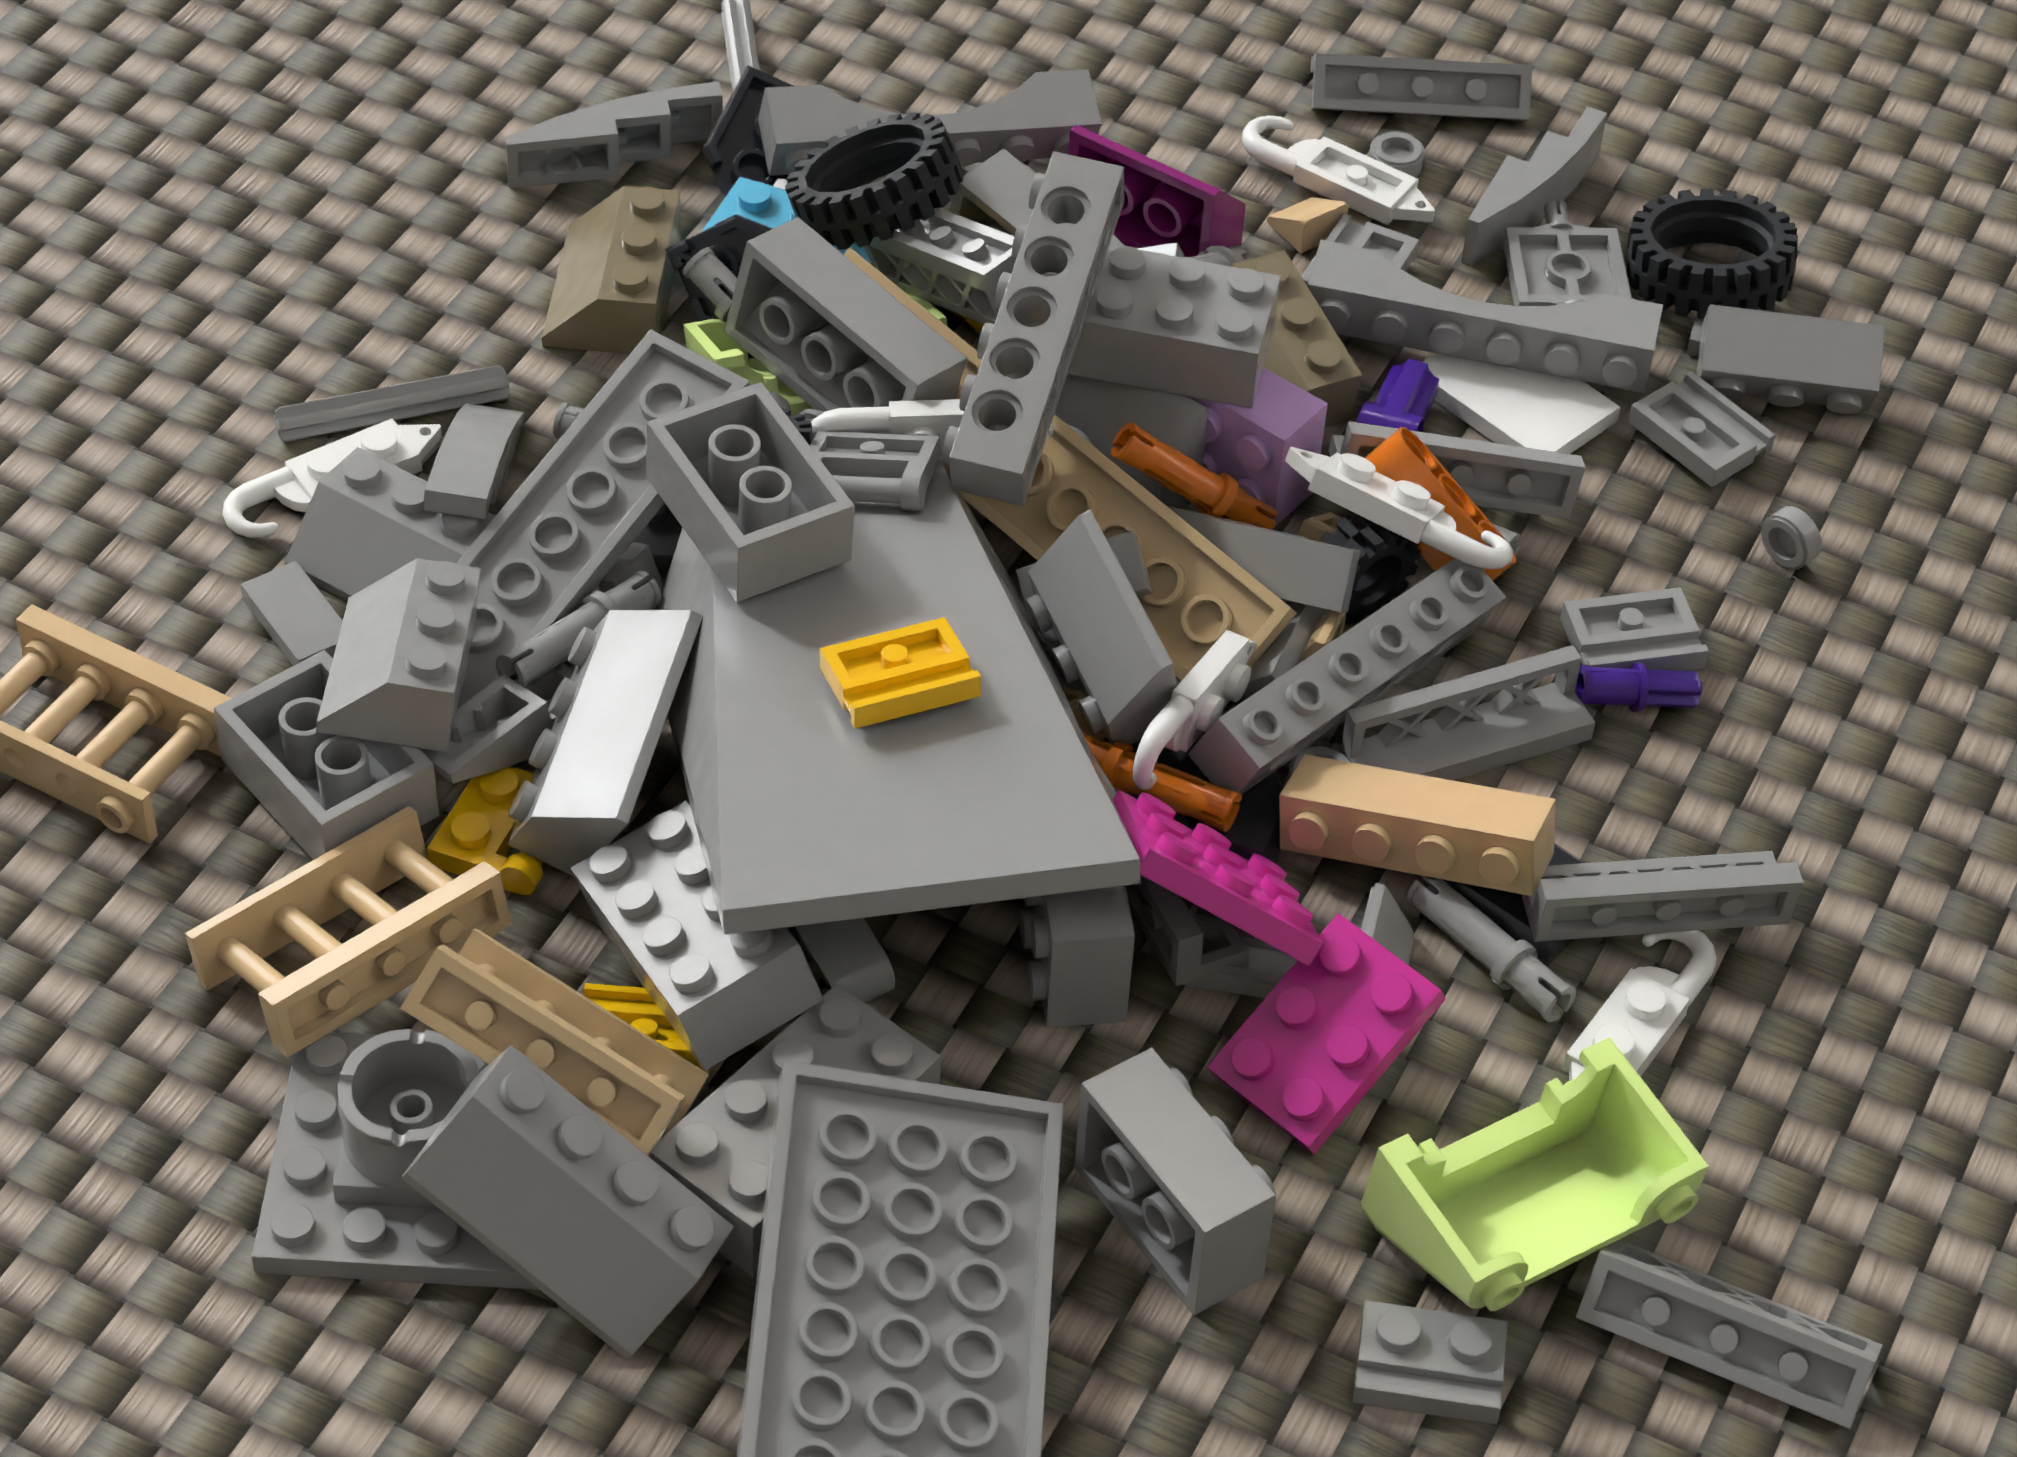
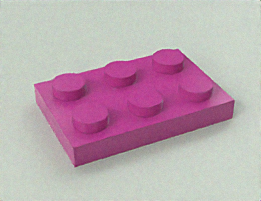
[1207,913,1446,1155]

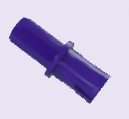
[1575,663,1702,712]

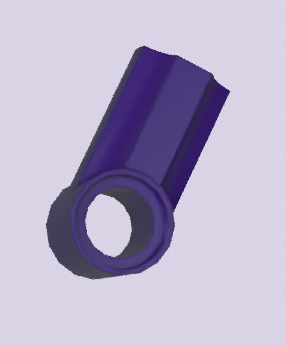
[1357,359,1440,432]

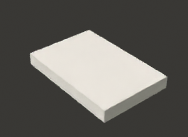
[1423,353,1620,454]

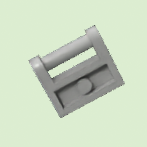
[810,431,940,511]

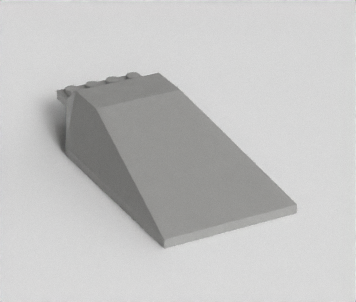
[656,460,1140,935]

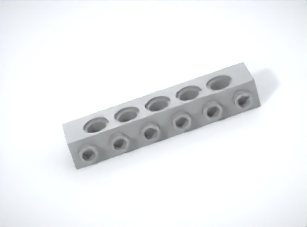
[942,151,1124,506]
[1188,558,1506,795]

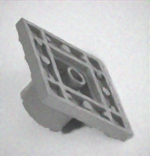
[252,1029,540,1290]

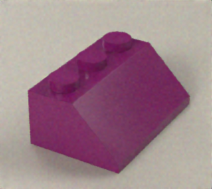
[1068,125,1246,258]

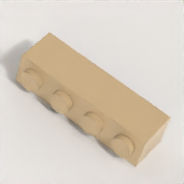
[1279,754,1556,896]

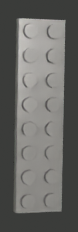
[456,329,750,709]

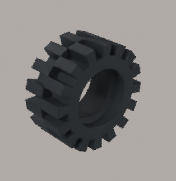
[1320,512,1421,625]

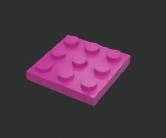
[1113,790,1324,966]

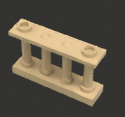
[0,604,231,844]
[185,806,512,1058]
[400,928,710,1157]

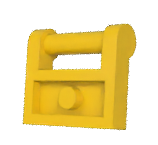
[427,766,544,896]

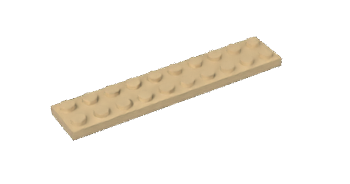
[844,247,1297,681]

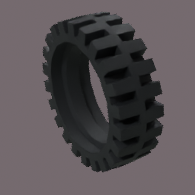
[785,113,964,250]
[1626,189,1798,319]

